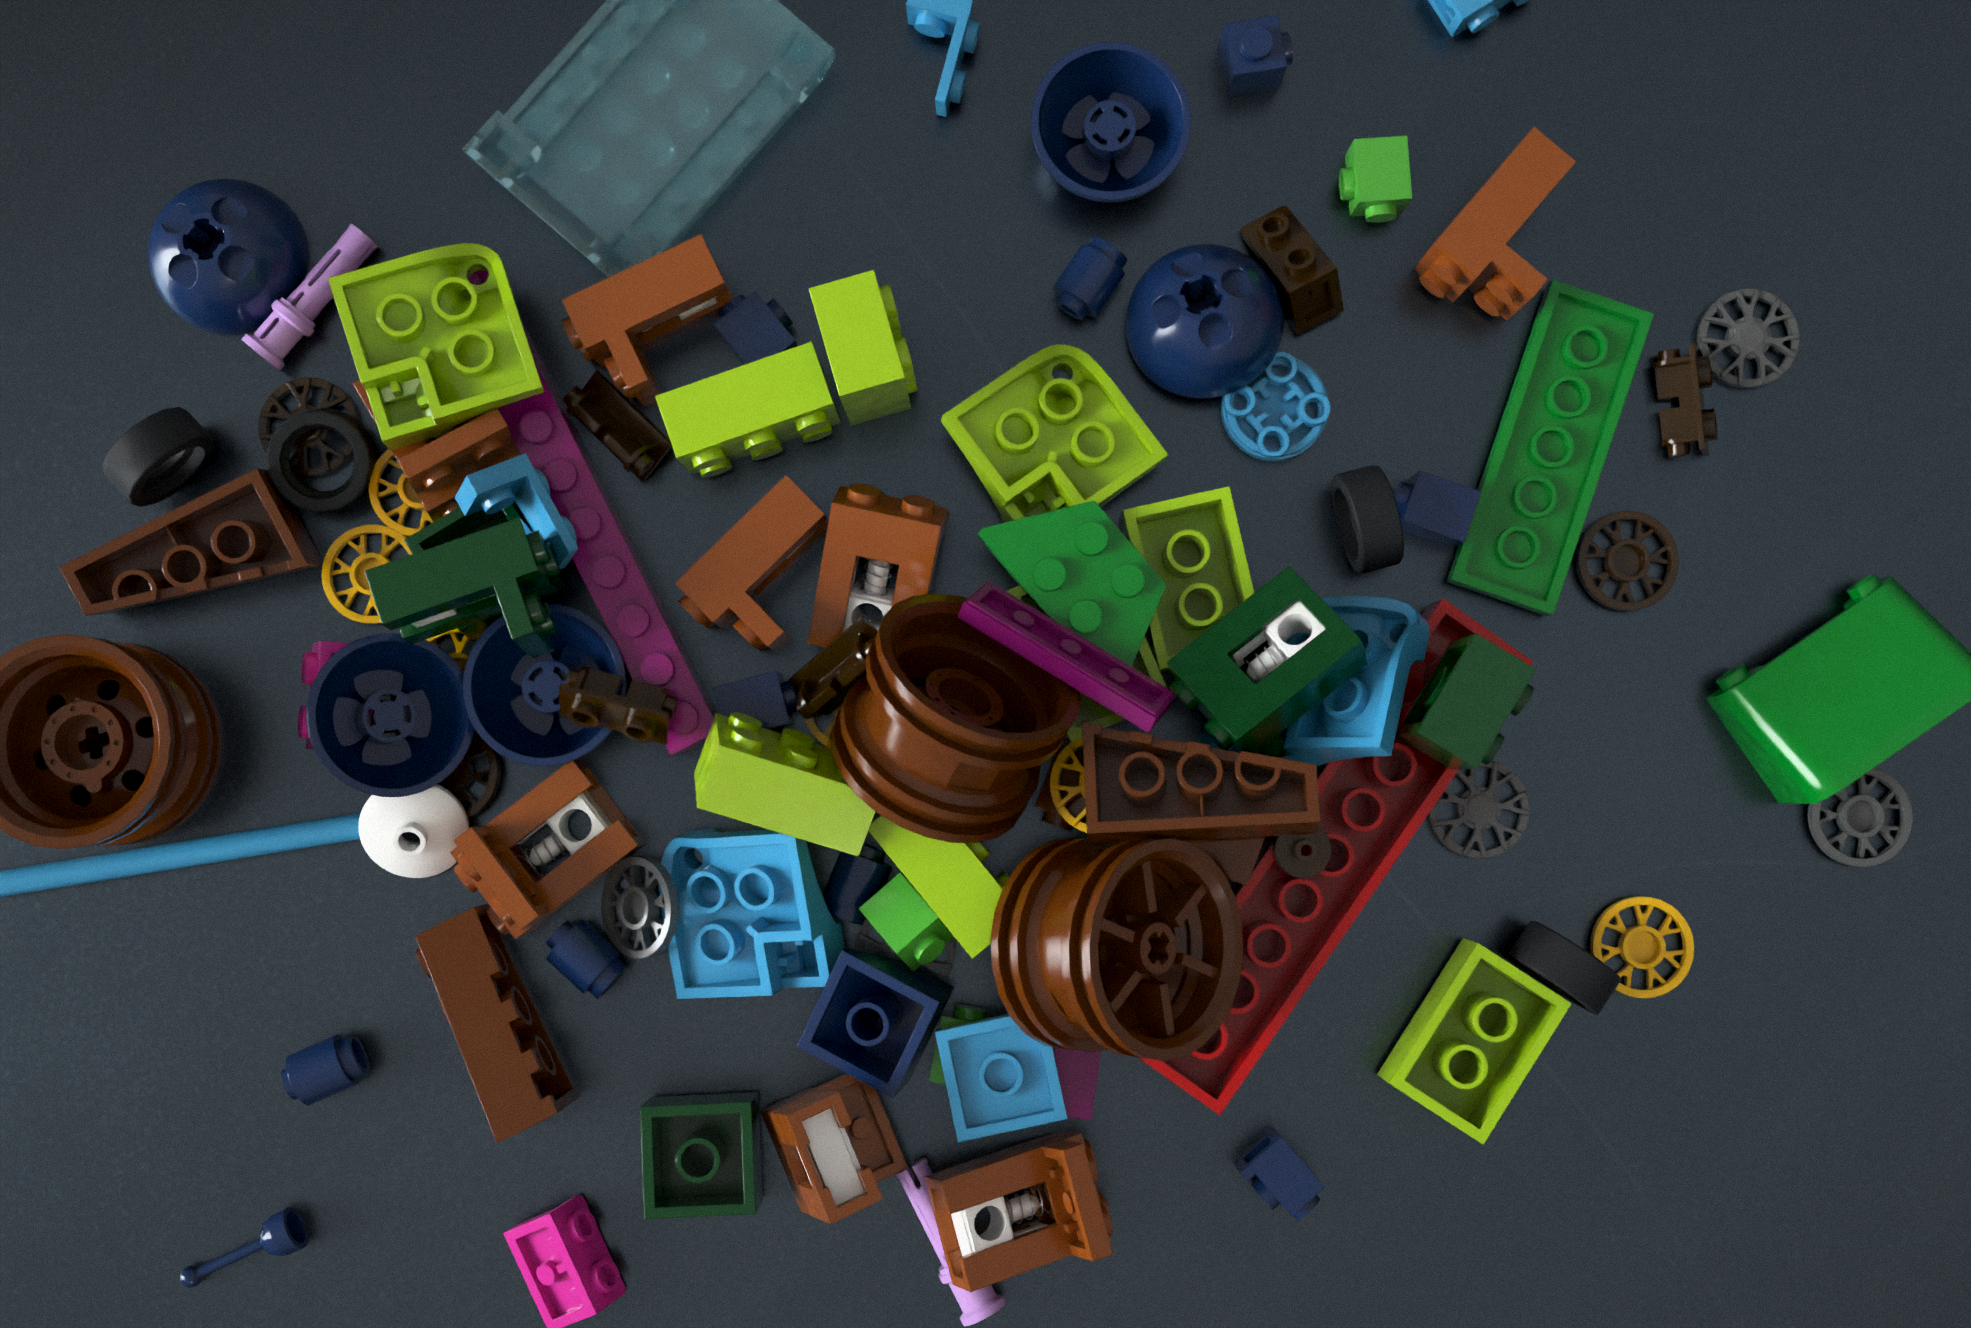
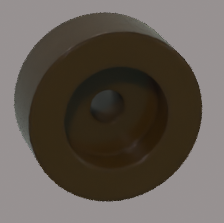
[1272,827,1331,878]

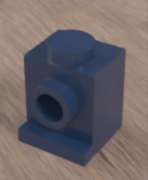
[1234,1128,1325,1220]

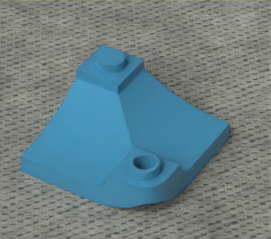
[1253,596,1430,773]
[659,828,845,999]

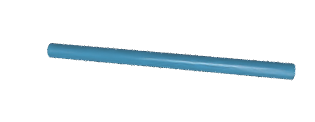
[0,812,361,897]

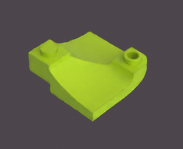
[328,243,544,450]
[941,344,1168,523]

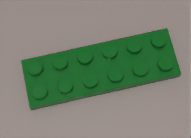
[1447,279,1654,617]

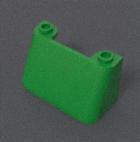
[1705,573,1971,804]

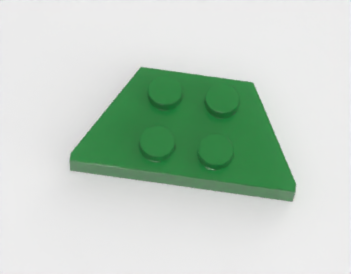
[977,501,1166,667]

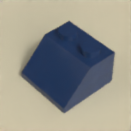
[797,948,954,1098]

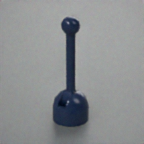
[180,1207,309,1288]

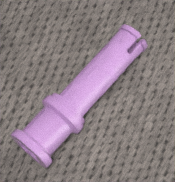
[241,224,378,371]
[895,1157,1007,1327]

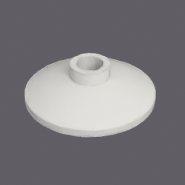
[358,784,469,878]

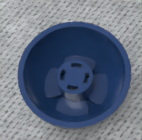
[1031,42,1192,203]
[147,179,309,335]
[1126,244,1284,398]
[463,604,627,766]
[306,633,474,797]

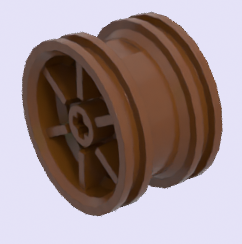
[830,593,1081,843]
[0,634,223,849]
[990,838,1243,1061]

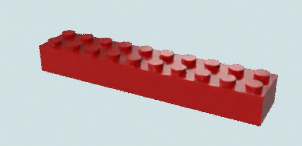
[1139,599,1534,1115]

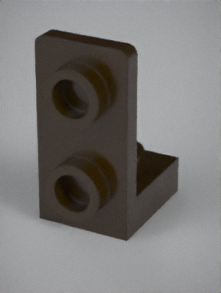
[1241,206,1344,335]

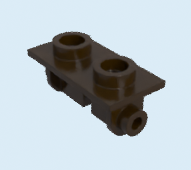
[1653,342,1718,458]
[563,371,672,482]
[788,616,878,719]
[559,666,679,744]

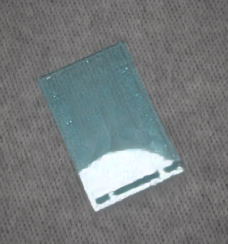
[462,0,836,278]

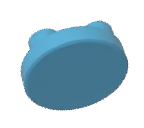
[1221,352,1331,462]

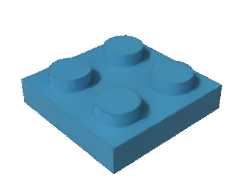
[935,1014,1067,1142]

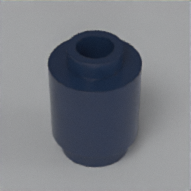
[1053,237,1128,320]
[823,843,892,926]
[546,919,628,999]
[281,1034,370,1106]

